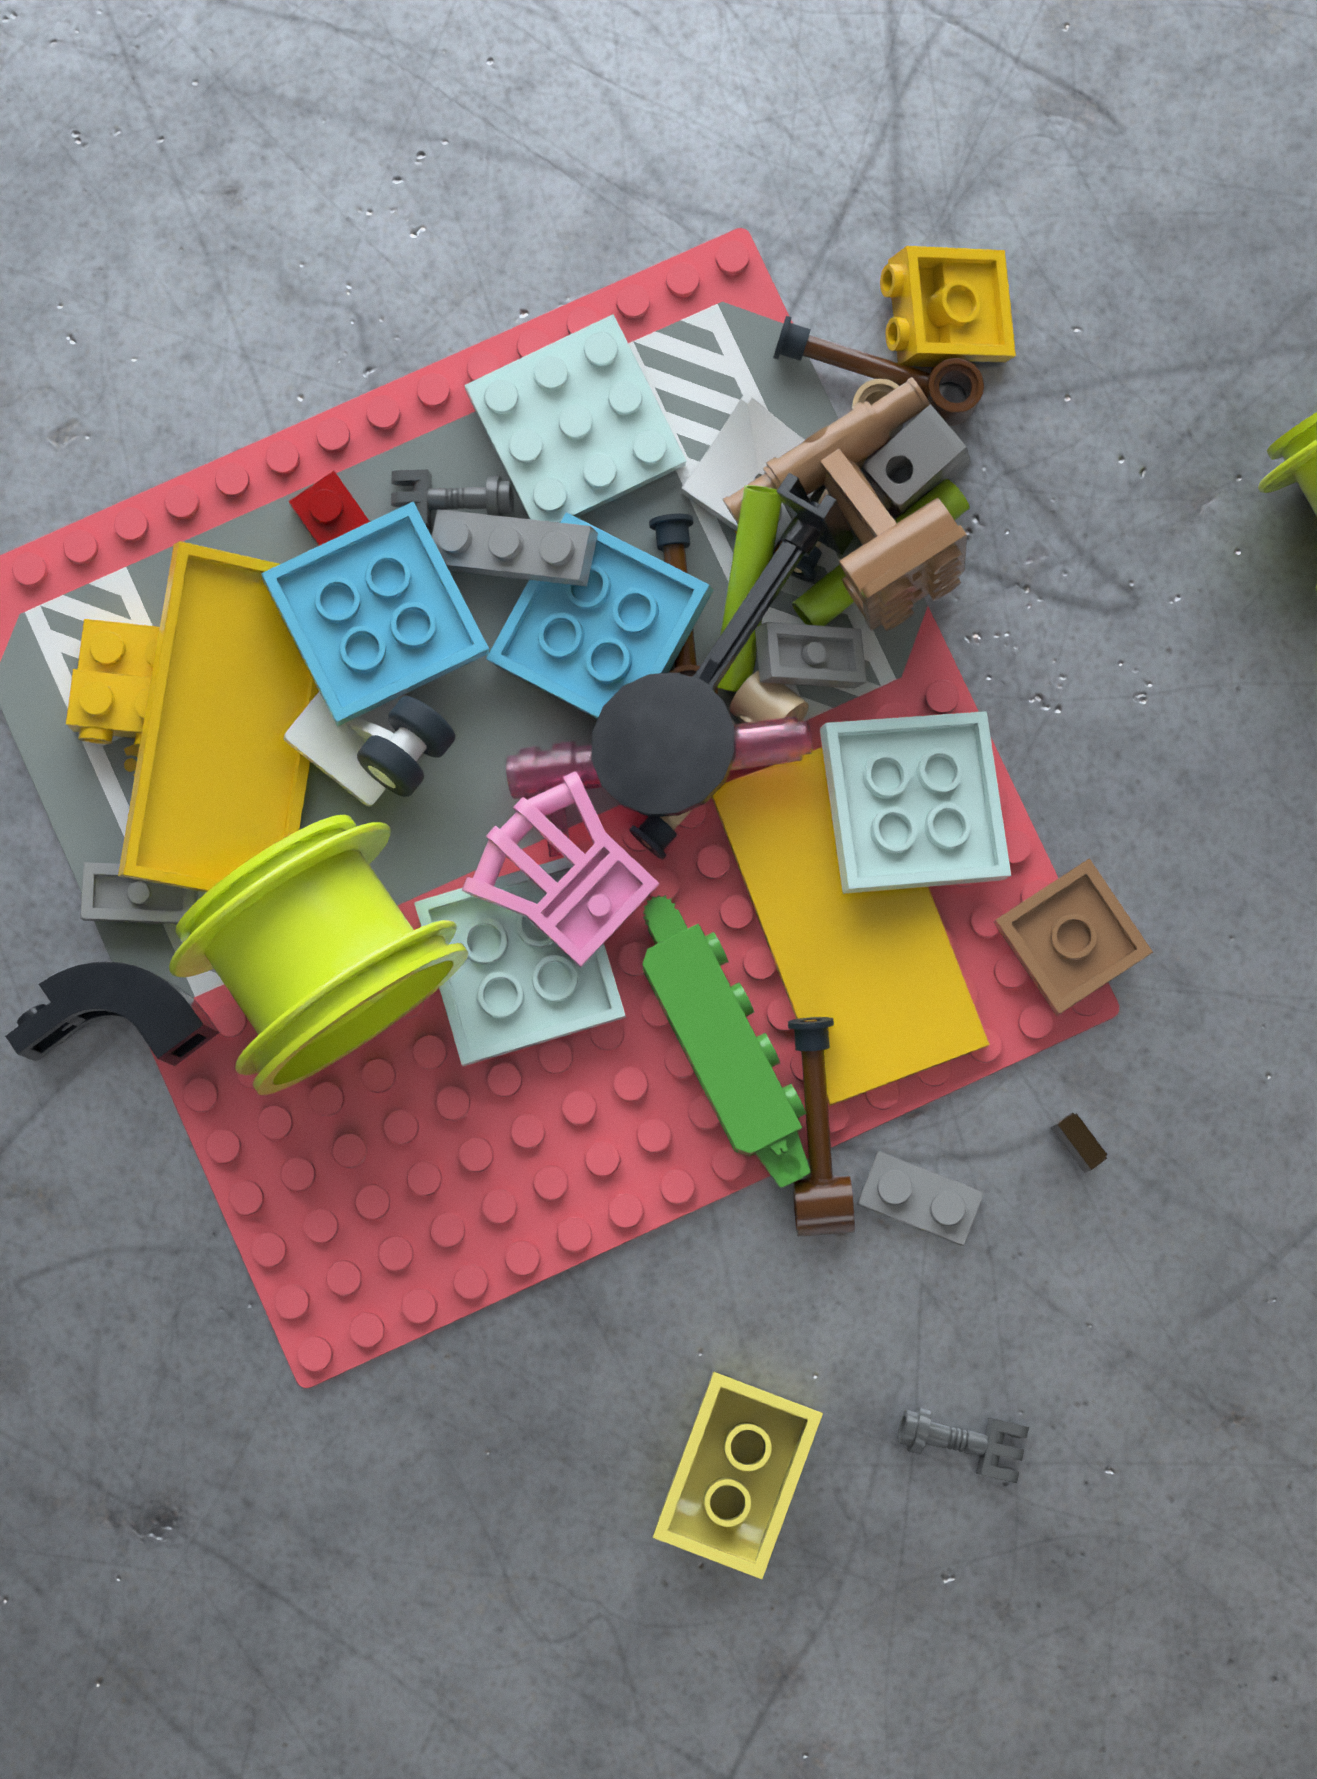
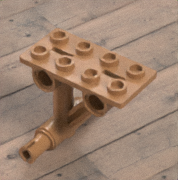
[723,377,967,631]

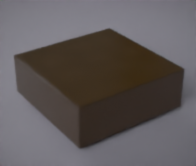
[1051,1113,1108,1173]

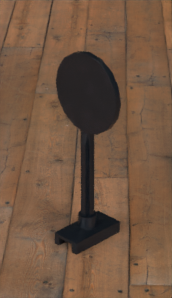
[591,473,854,817]

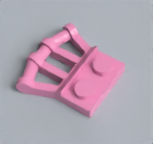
[462,771,660,968]

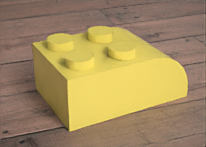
[653,1371,823,1579]

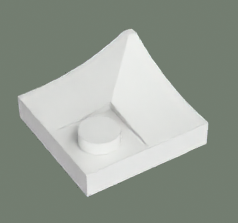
[681,392,820,551]

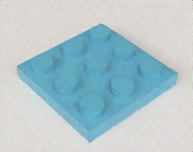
[261,502,489,727]
[486,512,714,719]

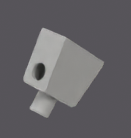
[863,404,971,515]

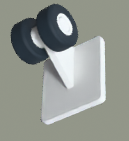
[284,692,455,807]

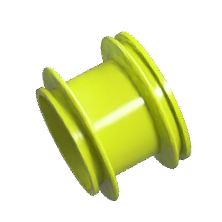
[169,814,469,1095]

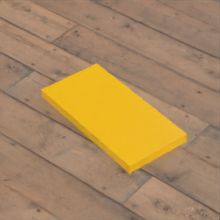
[118,541,319,892]
[712,747,990,1106]

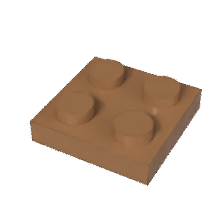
[993,858,1153,1016]

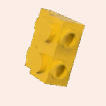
[880,246,1016,367]
[66,619,160,747]

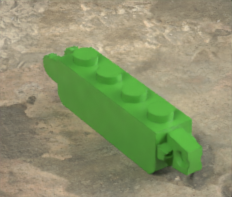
[642,895,811,1188]

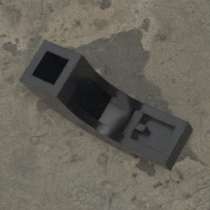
[5,961,220,1066]

